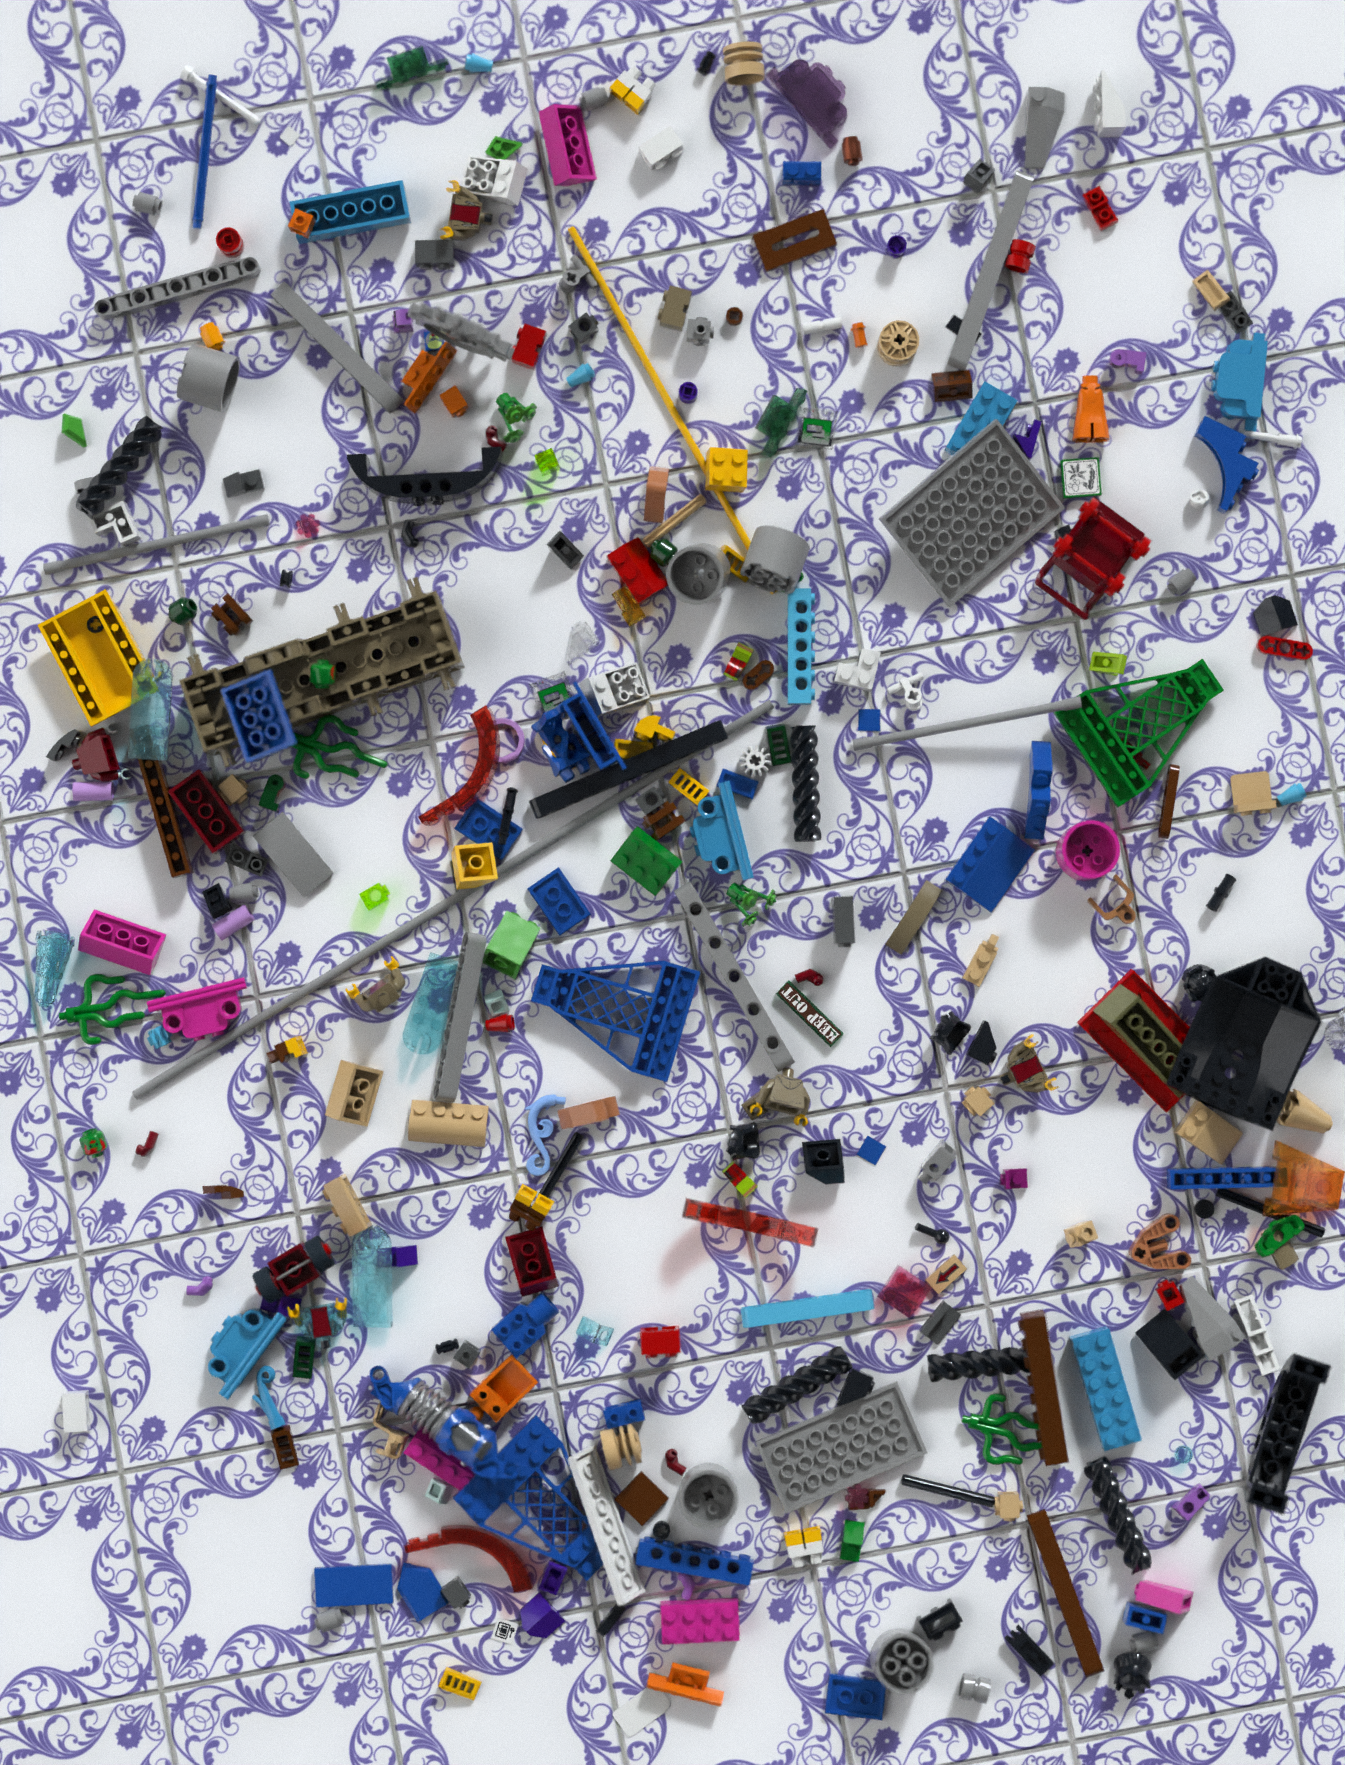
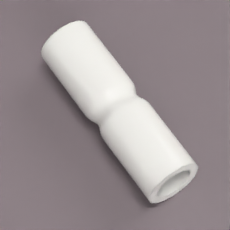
[803,317,842,335]

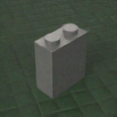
[832,896,855,947]

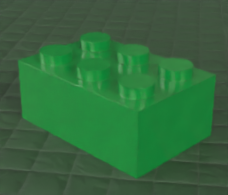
[610,826,683,896]

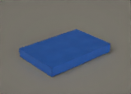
[454,797,523,861]
[527,867,591,936]
[825,1673,886,1720]

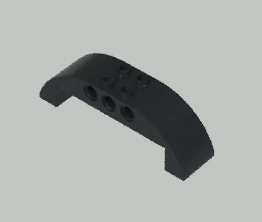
[347,447,503,506]
[1245,1353,1331,1515]

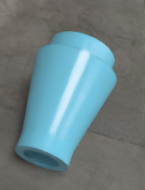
[464,53,493,72]
[566,363,596,388]
[1277,783,1307,806]

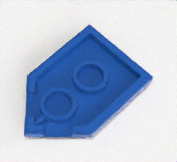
[397,1562,449,1622]

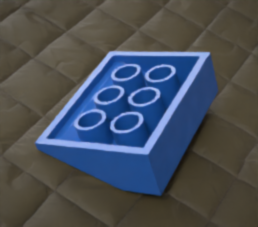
[221,670,297,763]
[944,816,1035,913]

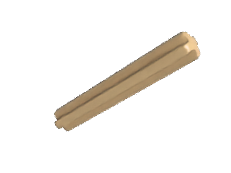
[643,494,706,547]

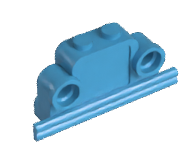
[1211,333,1268,432]
[689,781,754,880]
[208,1308,287,1400]

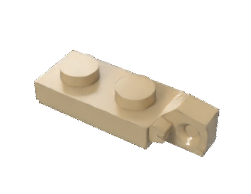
[962,934,999,987]

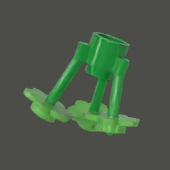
[496,393,537,443]
[726,882,777,927]

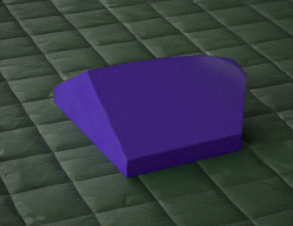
[520,1592,565,1638]

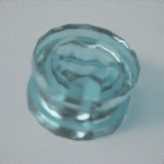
[1174,1445,1193,1463]

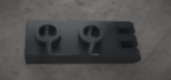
[1004,1624,1055,1677]

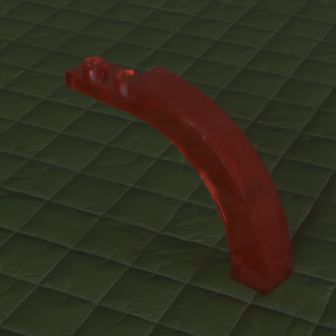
[418,705,500,826]
[682,1198,818,1247]
[404,1525,534,1593]

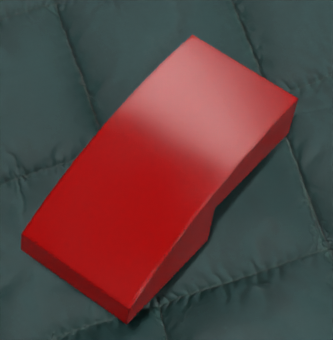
[1083,186,1118,231]

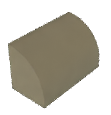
[1261,1230,1299,1270]

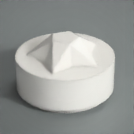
[1189,490,1209,509]

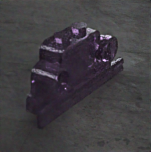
[766,59,847,149]

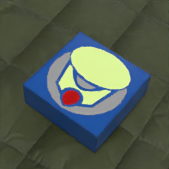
[424,331,444,352]

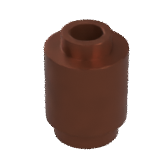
[841,136,863,166]

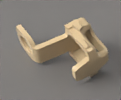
[373,1403,409,1459]

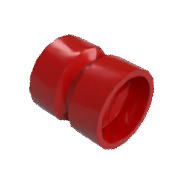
[216,227,244,258]
[1005,239,1036,274]

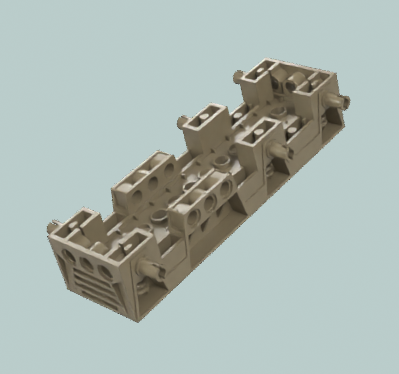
[179,577,465,768]

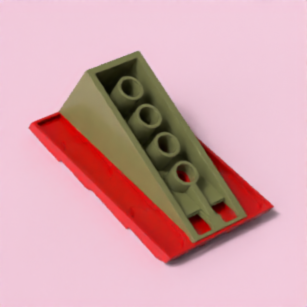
[1077,969,1190,1113]

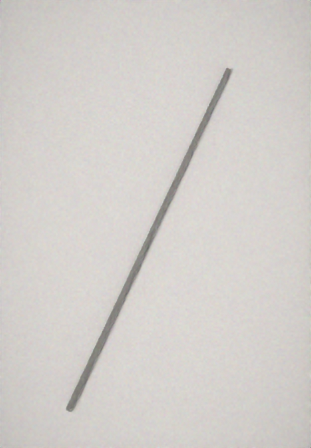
[132,700,774,1100]

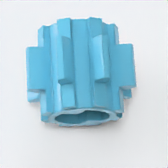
[147,1025,173,1049]

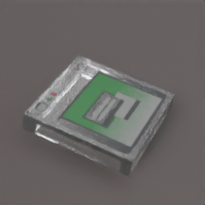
[795,407,838,450]
[529,671,574,716]

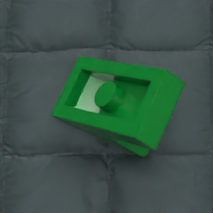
[839,1519,864,1562]

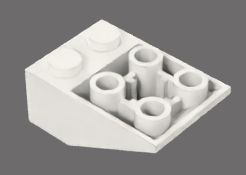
[1093,70,1126,138]
[461,155,528,206]
[579,662,650,717]

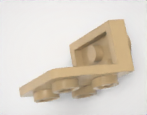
[1230,771,1277,816]

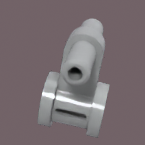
[559,255,598,293]

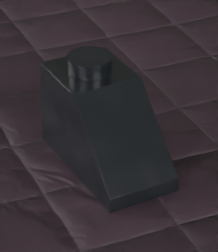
[966,1020,997,1065]
[836,1367,875,1406]

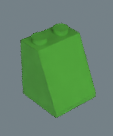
[482,911,541,979]

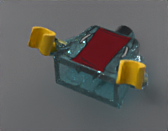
[288,1298,347,1349]

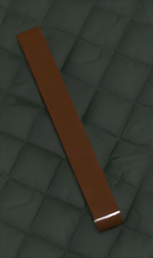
[1026,1509,1104,1678]

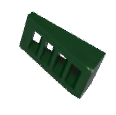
[765,723,791,766]
[292,1336,316,1379]

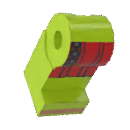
[723,642,754,682]
[722,1161,758,1198]

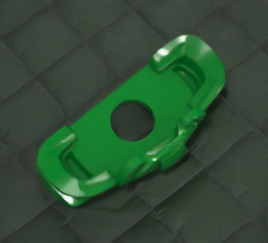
[1255,1215,1304,1257]

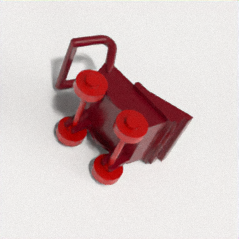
[1035,497,1151,620]

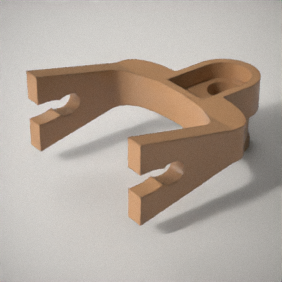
[1087,874,1136,924]

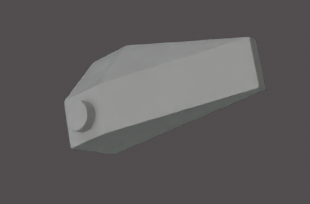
[1025,87,1065,169]
[1179,1276,1245,1361]

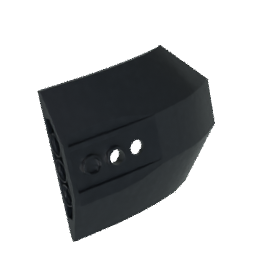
[1166,957,1322,1131]

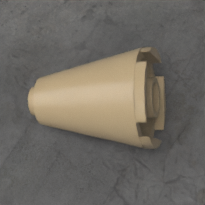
[1277,1089,1333,1133]

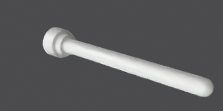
[180,65,261,125]

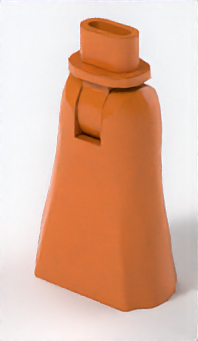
[1072,375,1110,443]

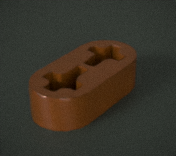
[742,660,774,690]

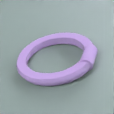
[479,718,525,764]

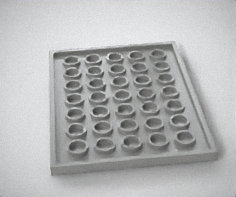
[879,419,1065,607]

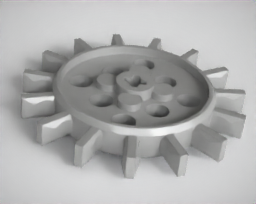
[408,302,515,362]

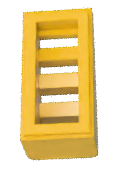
[721,545,749,583]
[668,768,710,806]
[438,1666,482,1700]

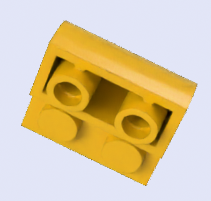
[634,715,675,742]

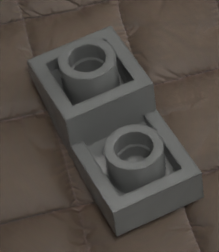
[1219,291,1253,334]
[46,729,82,762]
[225,844,269,877]

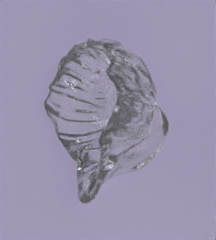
[1324,1007,1345,1050]

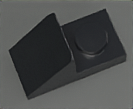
[202,883,232,919]

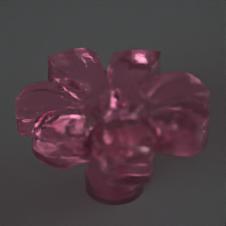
[296,514,320,538]
[844,1484,869,1509]

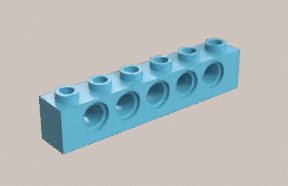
[787,588,815,705]

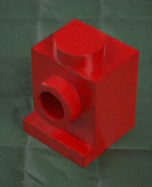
[1155,1279,1184,1311]

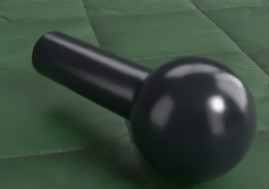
[915,1223,950,1244]

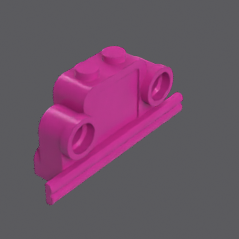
[147,977,247,1041]

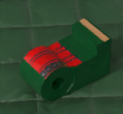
[258,774,286,813]

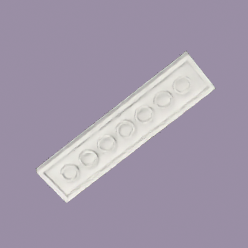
[567,1445,645,1606]

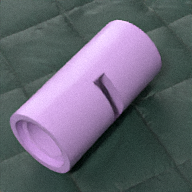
[72,781,114,801]
[212,904,255,941]

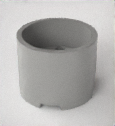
[177,344,240,412]
[740,526,810,594]
[666,543,731,605]
[679,1463,738,1529]
[870,1629,934,1694]

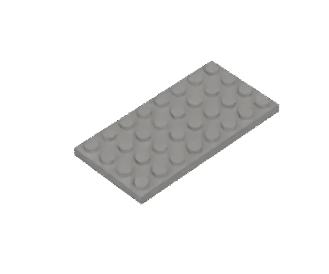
[755,1381,928,1514]

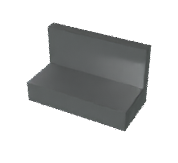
[919,1300,961,1345]

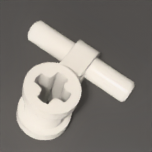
[887,673,923,711]

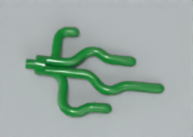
[291,714,388,779]
[59,974,166,1045]
[961,1394,1041,1465]

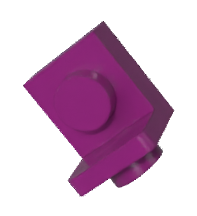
[1000,1168,1028,1190]

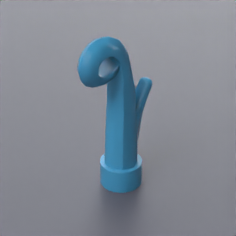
[252,1366,286,1430]

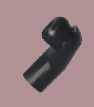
[401,520,419,548]

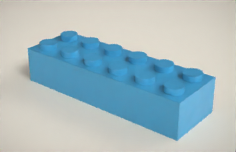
[289,180,411,244]
[1069,1326,1142,1451]

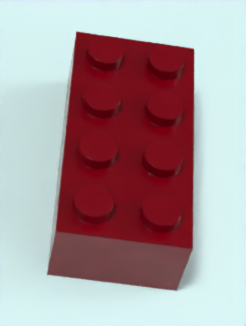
[168,769,246,855]

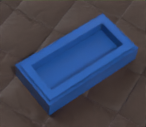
[716,769,759,799]

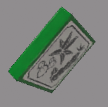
[1060,457,1102,499]

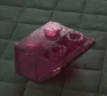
[877,1264,932,1318]

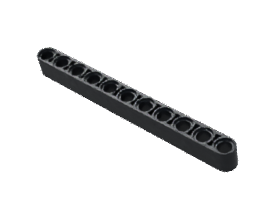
[529,720,728,819]

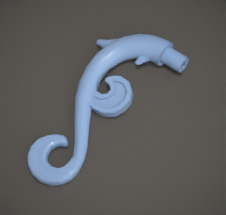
[525,1094,566,1176]

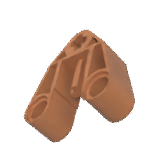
[644,466,669,523]
[557,1096,620,1129]
[1129,1213,1191,1269]

